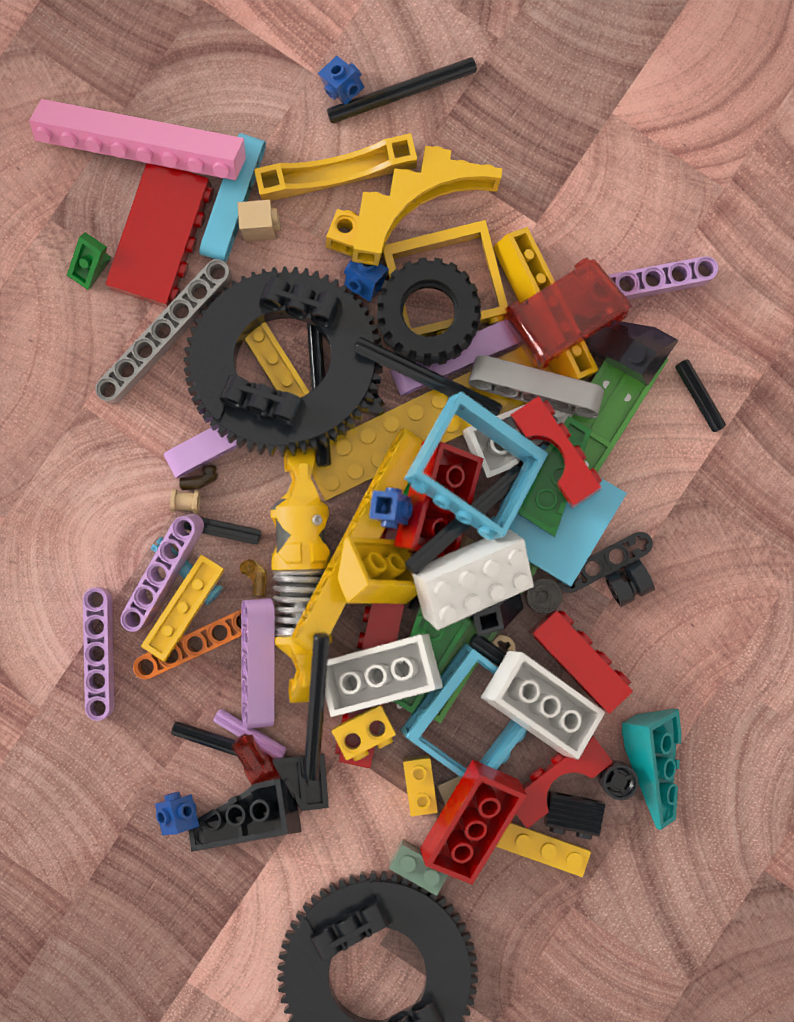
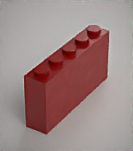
[105,163,214,308]

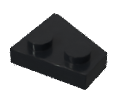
[271,753,329,811]

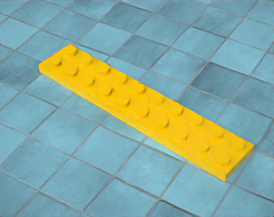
[312,339,554,501]

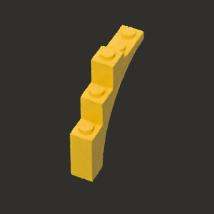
[352,146,502,266]

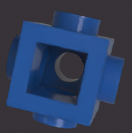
[318,56,365,105]
[344,260,389,302]
[369,488,413,529]
[155,791,199,835]

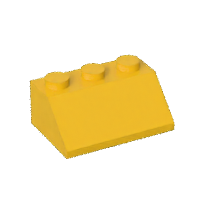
[338,537,418,604]

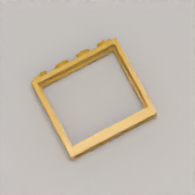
[382,220,509,337]

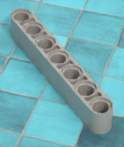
[95,259,232,404]

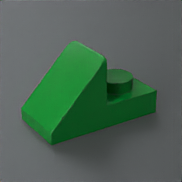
[66,232,111,290]

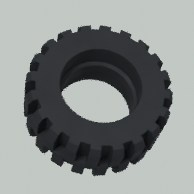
[377,257,481,366]

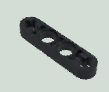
[556,532,653,593]

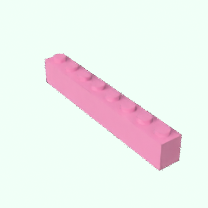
[29,99,246,180]

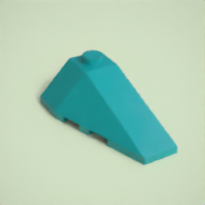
[622,709,682,830]

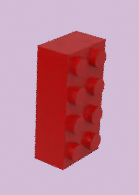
[394,441,484,560]
[528,610,633,714]
[420,759,527,885]

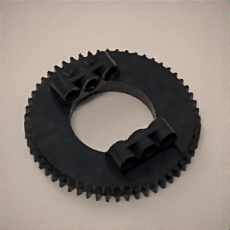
[184,266,383,457]
[277,870,478,1022]

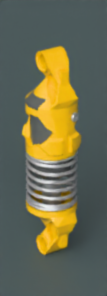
[270,448,332,703]

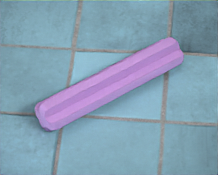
[213,709,287,758]

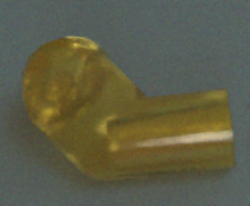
[239,559,267,596]

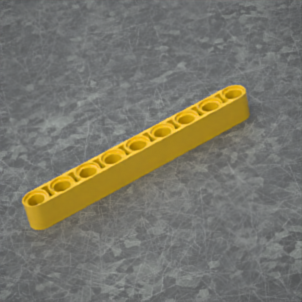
[291,428,425,652]

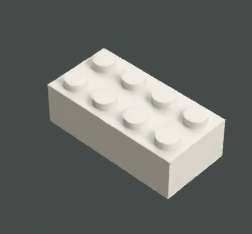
[413,529,534,630]
[325,634,443,717]
[480,651,605,759]

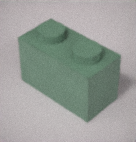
[389,839,448,896]

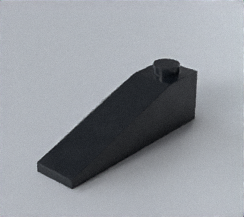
[572,313,678,386]

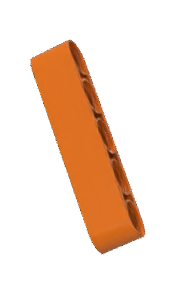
[133,610,241,680]

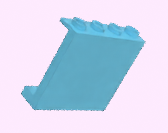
[491,444,627,587]

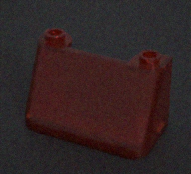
[503,257,633,370]

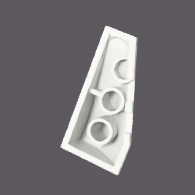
[462,404,573,479]

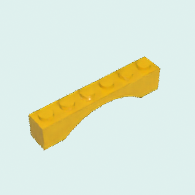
[254,133,417,201]

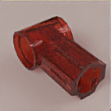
[232,734,279,785]

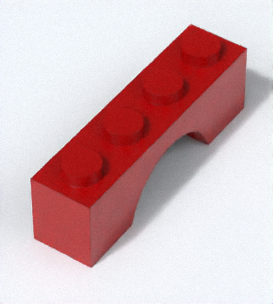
[511,396,602,509]
[516,735,613,829]

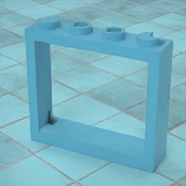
[404,392,548,540]
[400,643,527,777]

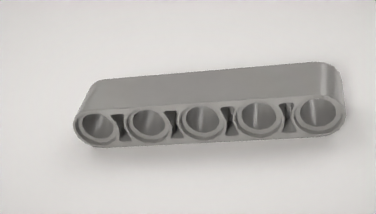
[469,355,604,418]

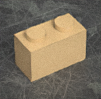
[237,200,281,242]

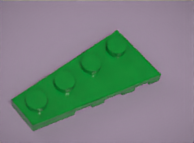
[517,416,592,537]
[393,606,471,714]

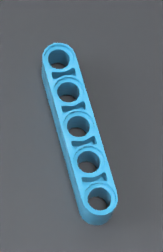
[199,133,266,263]

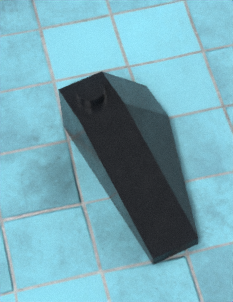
[188,779,302,852]

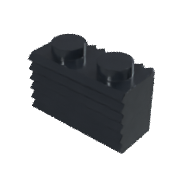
[544,791,605,840]

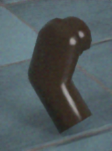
[179,465,218,490]

